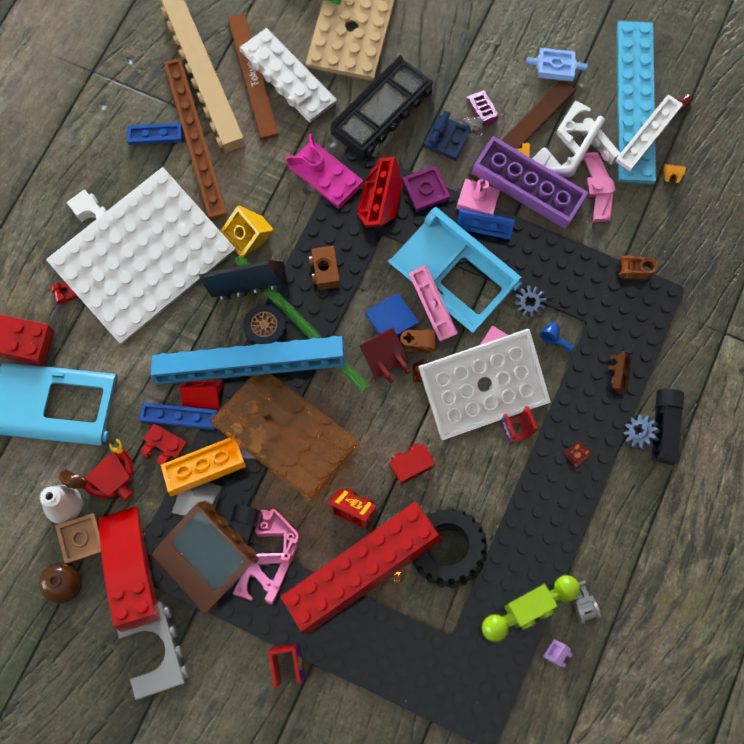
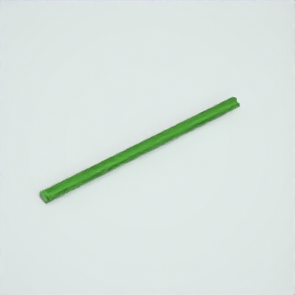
[234,255,370,392]

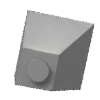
[172,482,223,525]

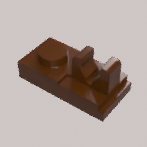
[609,351,632,394]

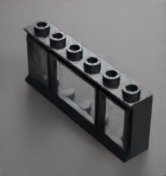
[331,55,433,159]

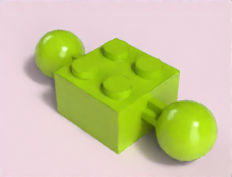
[482,575,580,642]

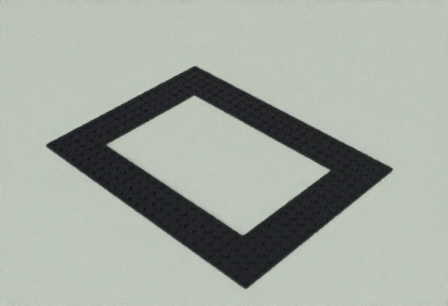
[144,147,684,744]

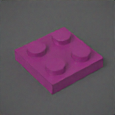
[402,165,450,212]

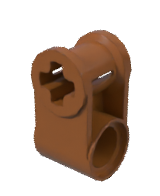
[619,255,657,280]
[400,329,436,353]

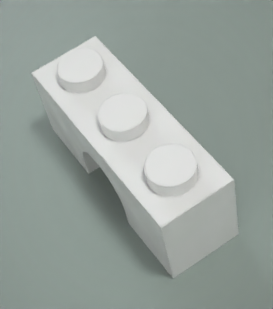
[67,189,106,223]

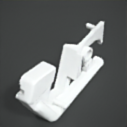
[532,101,605,177]

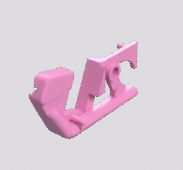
[233,509,300,604]

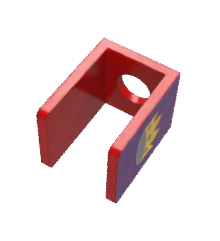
[500,406,538,445]
[268,643,305,688]

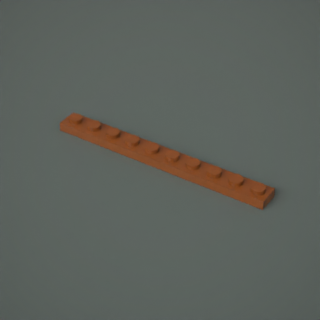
[164,58,227,220]

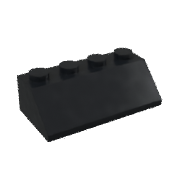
[199,260,288,301]

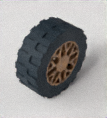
[243,304,286,345]

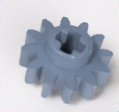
[624,414,660,450]

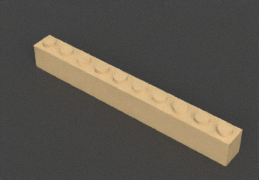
[161,0,245,153]

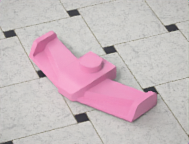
[583,152,615,223]

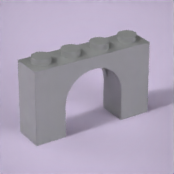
[117,602,189,700]

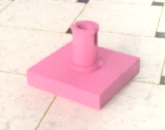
[456,179,500,215]

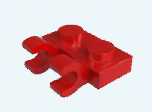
[140,423,187,467]

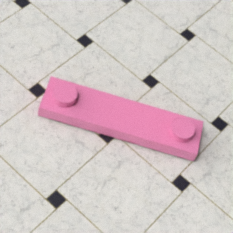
[409,265,458,342]

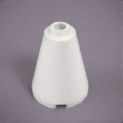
[40,485,83,524]

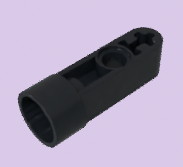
[652,389,684,465]
[217,504,262,584]

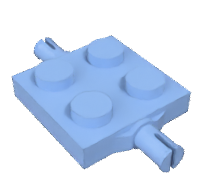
[526,48,587,81]

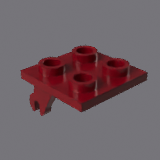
[359,327,410,383]

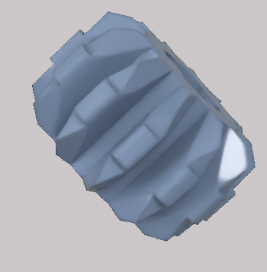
[514,285,547,318]

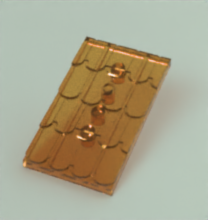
[210,374,360,501]

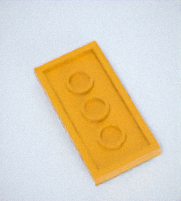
[161,436,246,497]

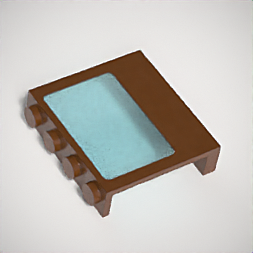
[151,501,260,614]

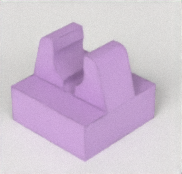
[543,639,572,667]

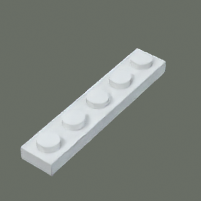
[615,94,683,172]

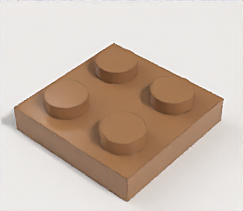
[55,513,101,564]

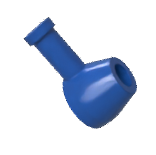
[540,322,574,353]

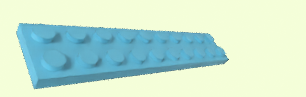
[617,21,656,184]

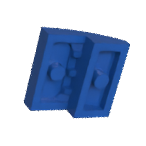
[365,293,419,337]

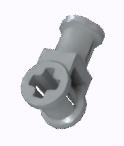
[573,580,601,625]

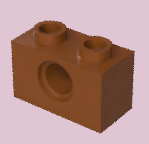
[309,246,340,290]

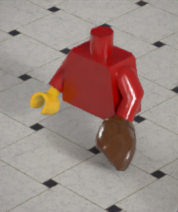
[59,439,134,501]

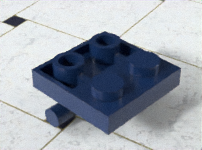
[423,111,471,161]

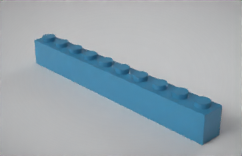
[151,336,346,385]

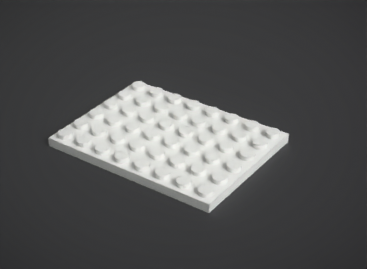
[46,167,236,345]

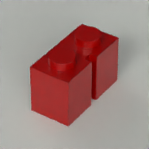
[389,443,435,485]

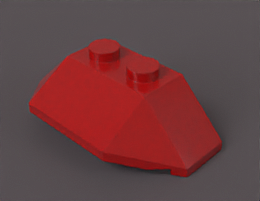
[357,157,403,227]

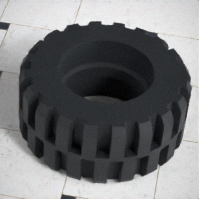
[413,507,487,588]

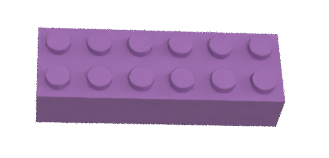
[472,136,588,229]

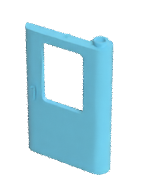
[388,207,522,333]
[0,362,117,446]

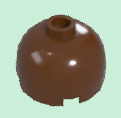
[39,563,82,604]

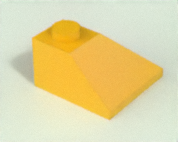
[220,206,274,258]

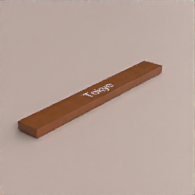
[228,13,278,140]

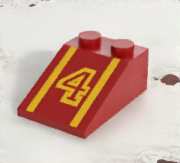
[328,488,376,530]

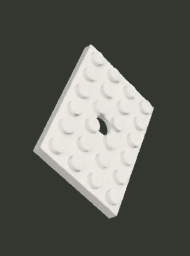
[418,329,550,440]

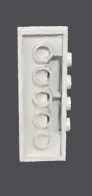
[240,28,337,123]

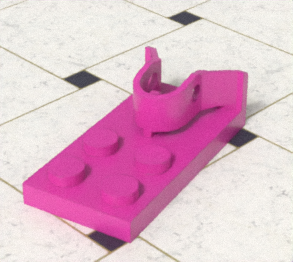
[285,133,364,209]

